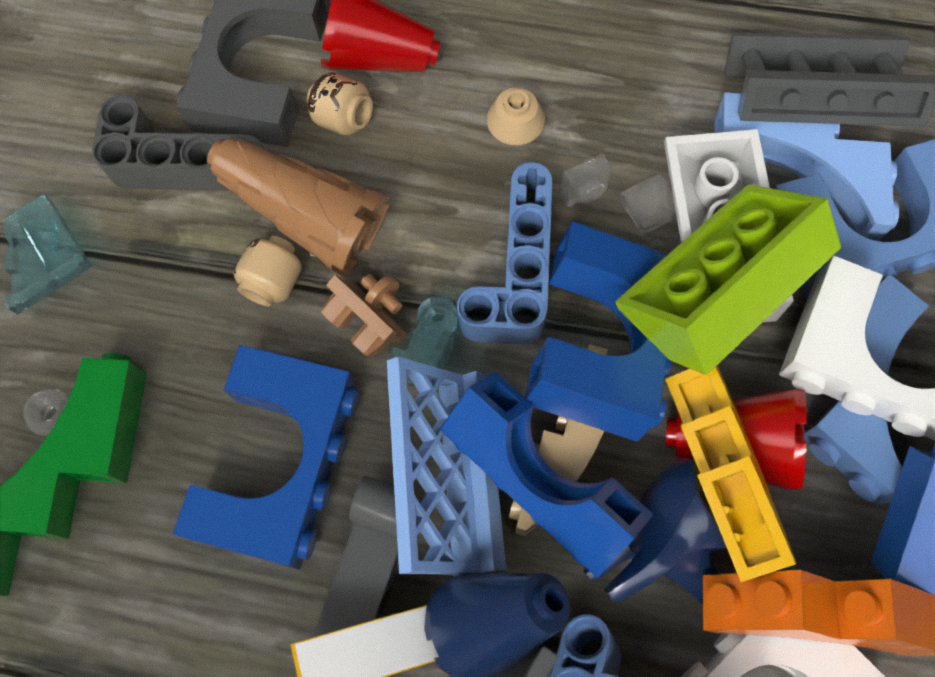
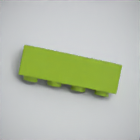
[615,184,842,375]

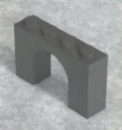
[177,0,330,147]

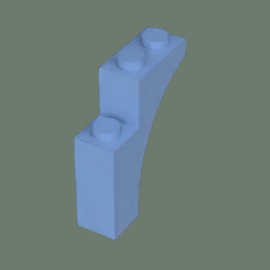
[804,274,929,506]

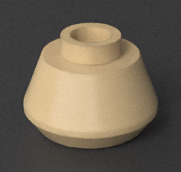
[487,87,545,146]

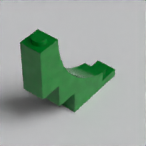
[0,353,147,596]

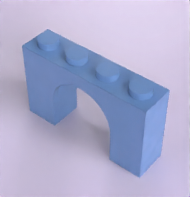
[774,139,935,301]

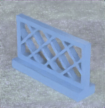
[387,357,506,577]

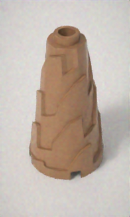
[207,137,390,277]

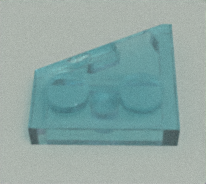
[5,194,92,315]

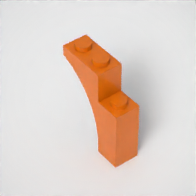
[703,570,935,656]

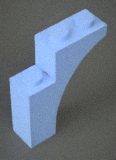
[714,92,899,241]

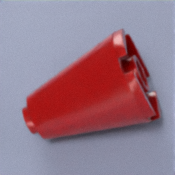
[321,0,441,73]
[666,389,807,491]

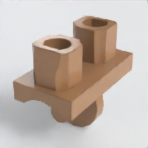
[321,274,409,357]

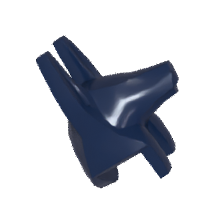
[583,458,727,605]

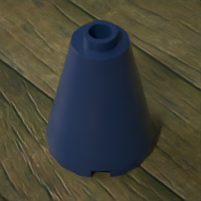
[424,573,570,677]

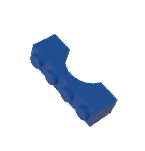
[440,372,654,578]

